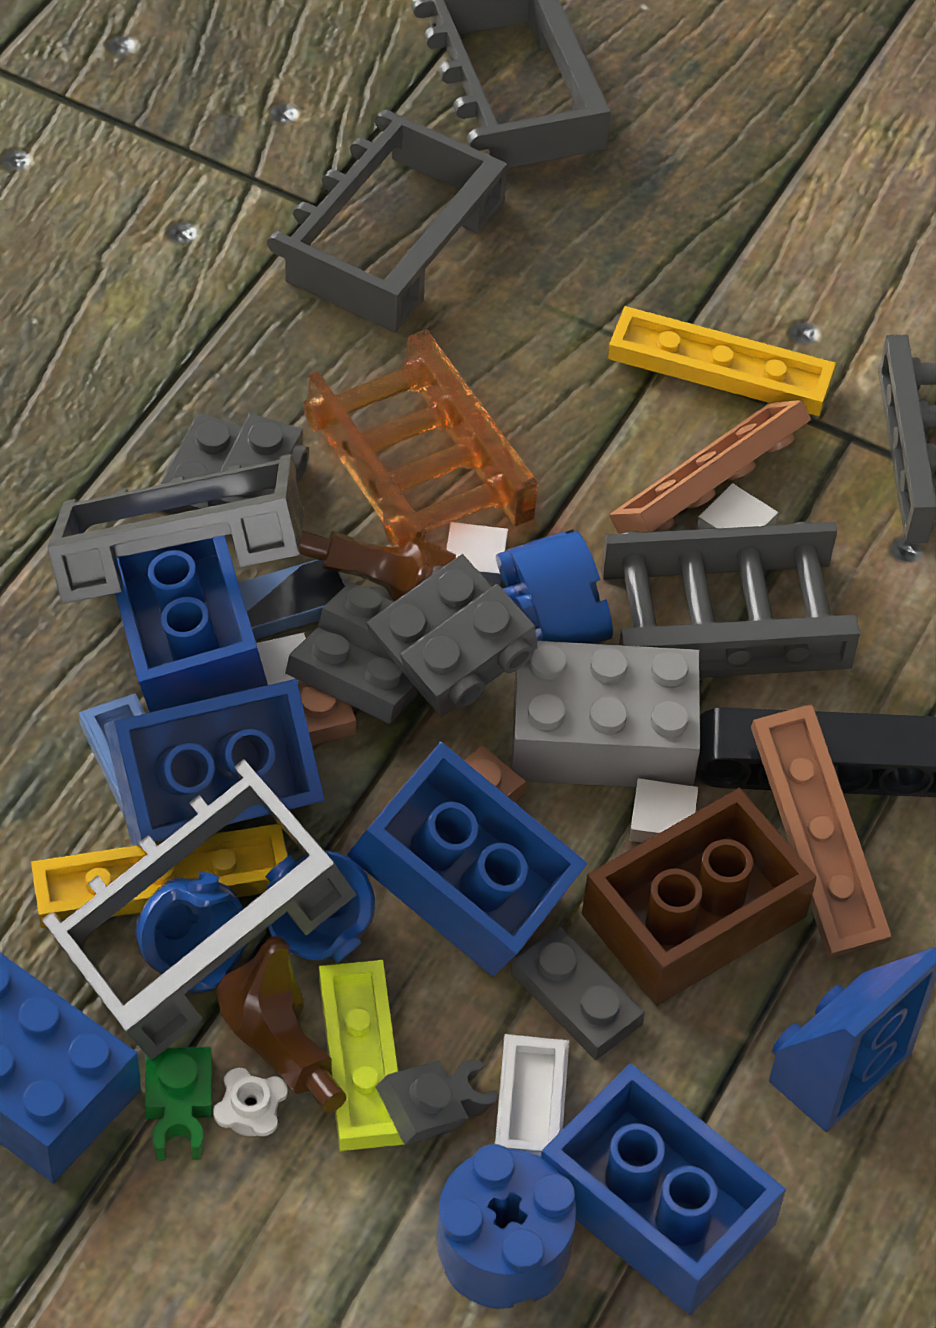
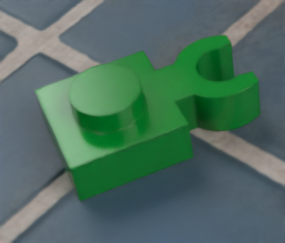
[145,1047,212,1161]

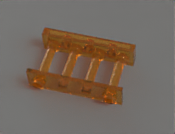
[303,329,538,548]

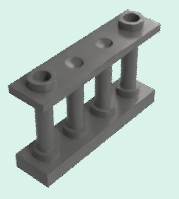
[878,335,936,543]
[601,522,860,678]

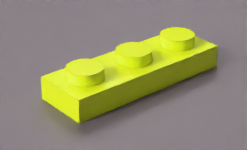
[319,960,404,1151]

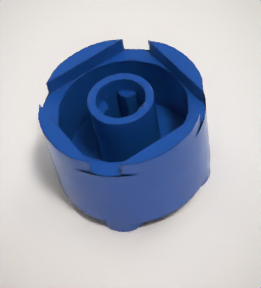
[496,529,613,644]
[437,1144,576,1309]

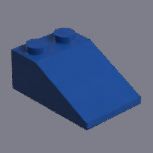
[769,947,936,1133]

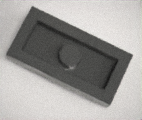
[511,926,645,1061]

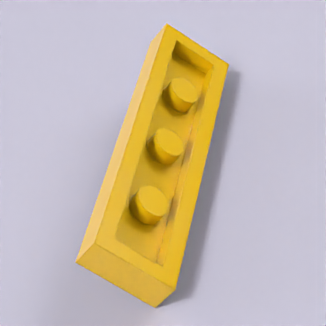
[607,306,836,417]
[31,824,287,928]

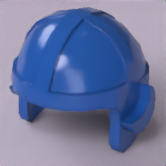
[266,851,375,964]
[136,872,248,993]

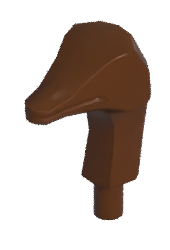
[300,531,456,602]
[216,936,346,1112]

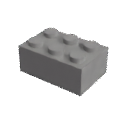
[511,641,700,787]

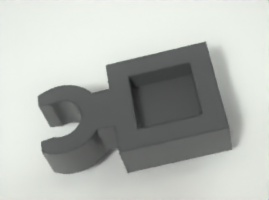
[376,1060,499,1145]

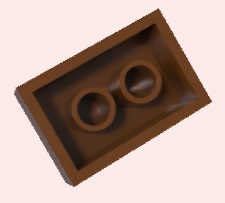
[582,787,817,1006]

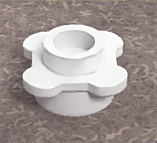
[214,1068,288,1136]

